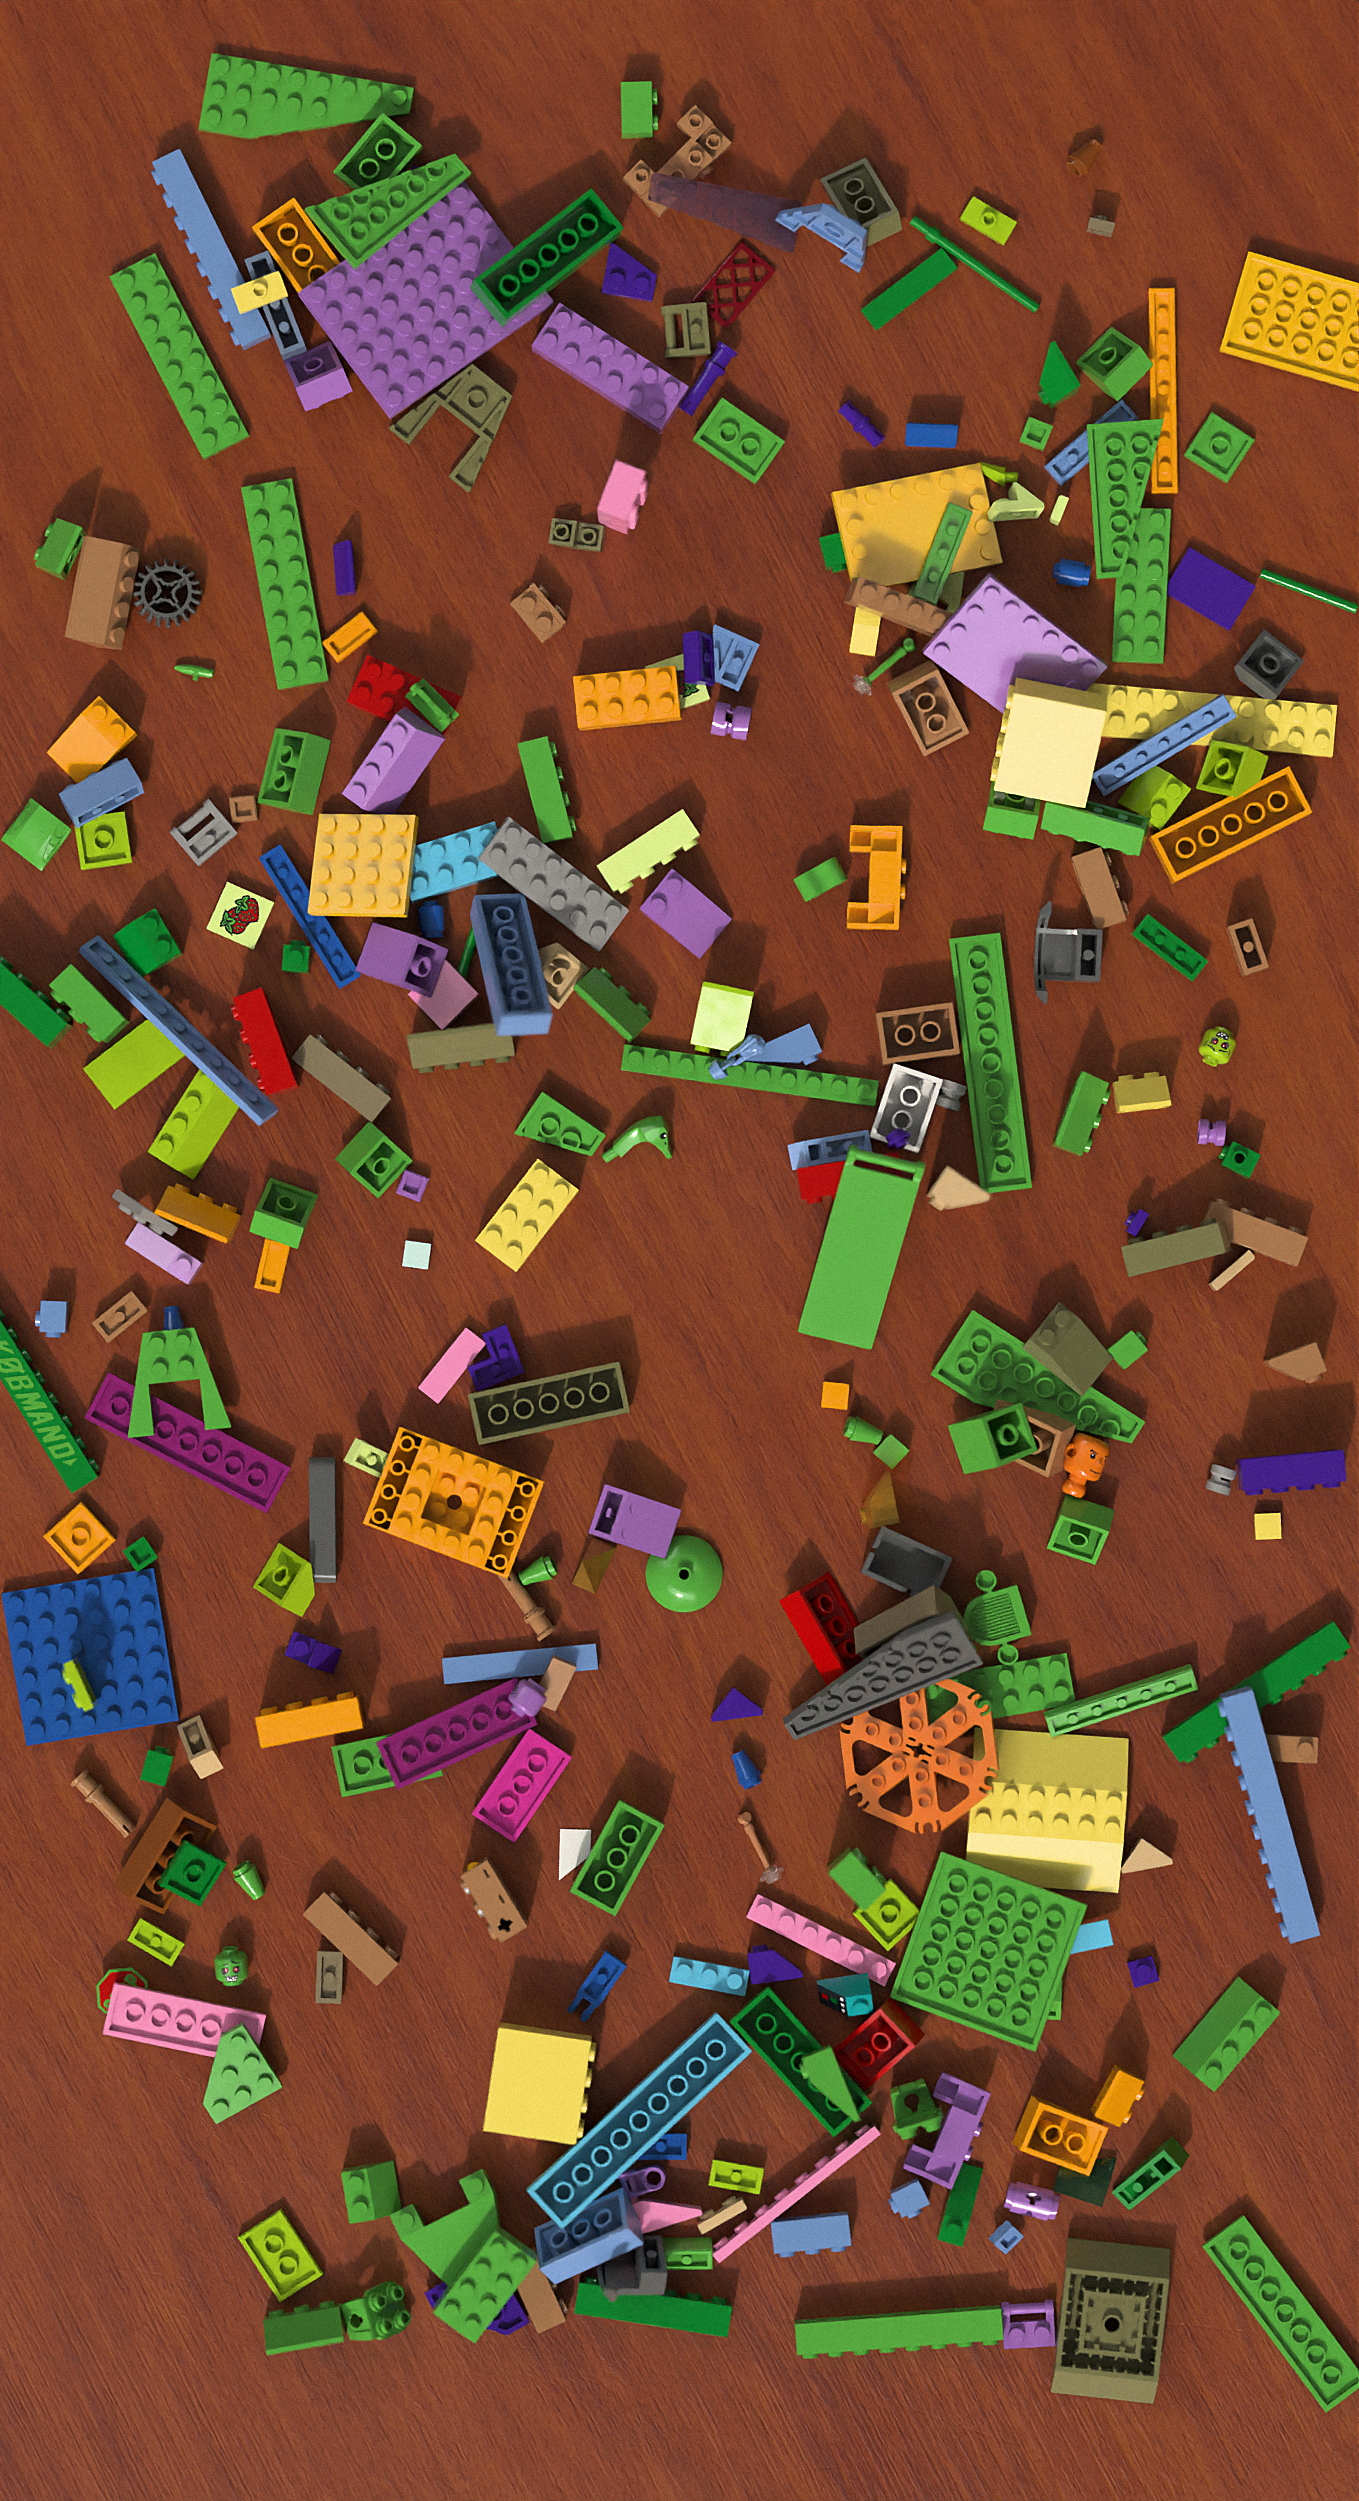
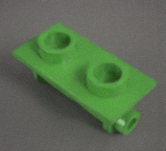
[405,678,459,733]

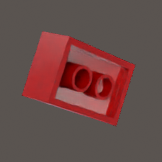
[833,1997,926,2090]

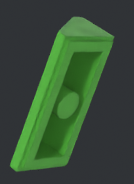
[662,2237,713,2270]

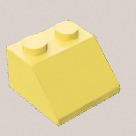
[1113,1072,1171,1113]

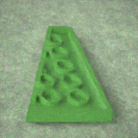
[304,154,472,270]
[1087,419,1164,579]

